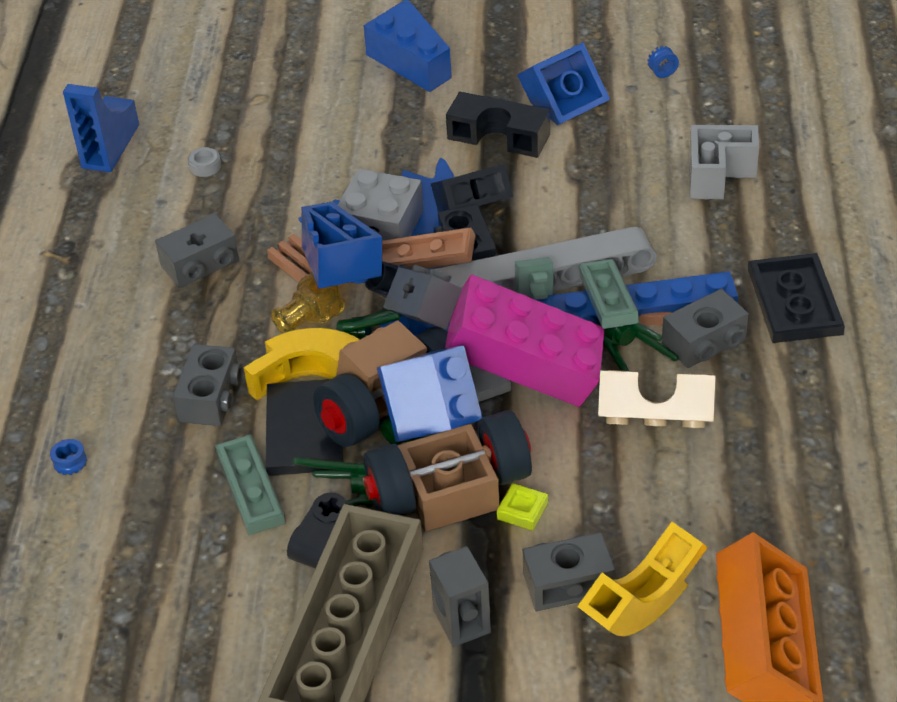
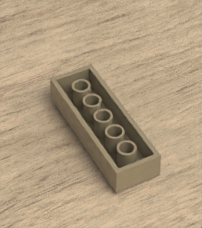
[258,504,423,702]

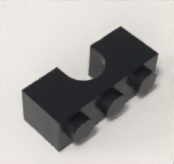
[446,91,550,158]

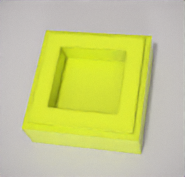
[497,483,548,531]

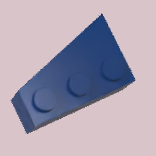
[301,202,382,289]

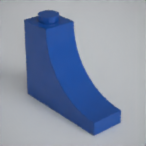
[63,84,139,172]

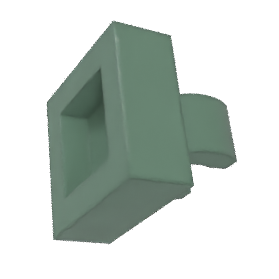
[515,257,553,300]

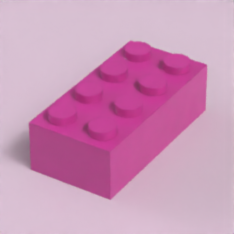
[445,274,604,407]

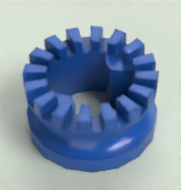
[647,46,679,78]
[50,439,87,475]

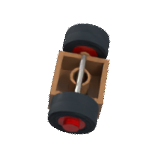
[313,321,448,447]
[363,410,532,532]

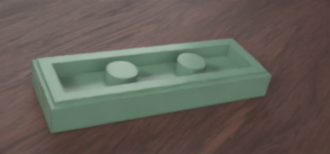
[579,259,639,329]
[215,434,286,536]

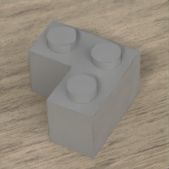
[689,125,759,200]

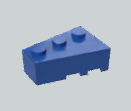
[363,0,452,92]

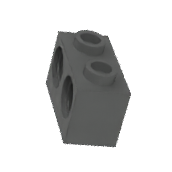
[173,344,243,426]

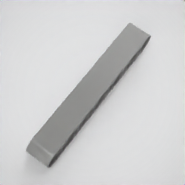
[435,227,657,292]

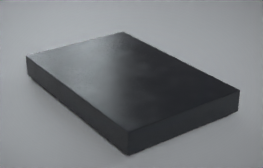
[748,253,845,343]
[266,379,343,476]

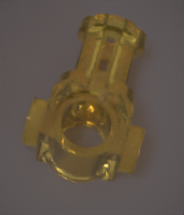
[271,272,345,334]

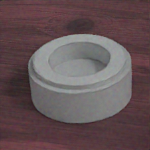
[188,147,221,177]

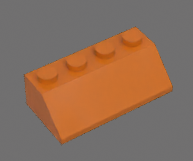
[716,532,823,702]

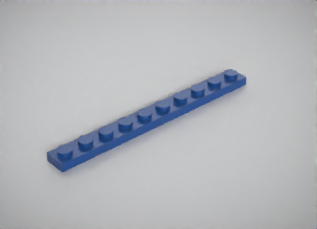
[380,271,738,335]

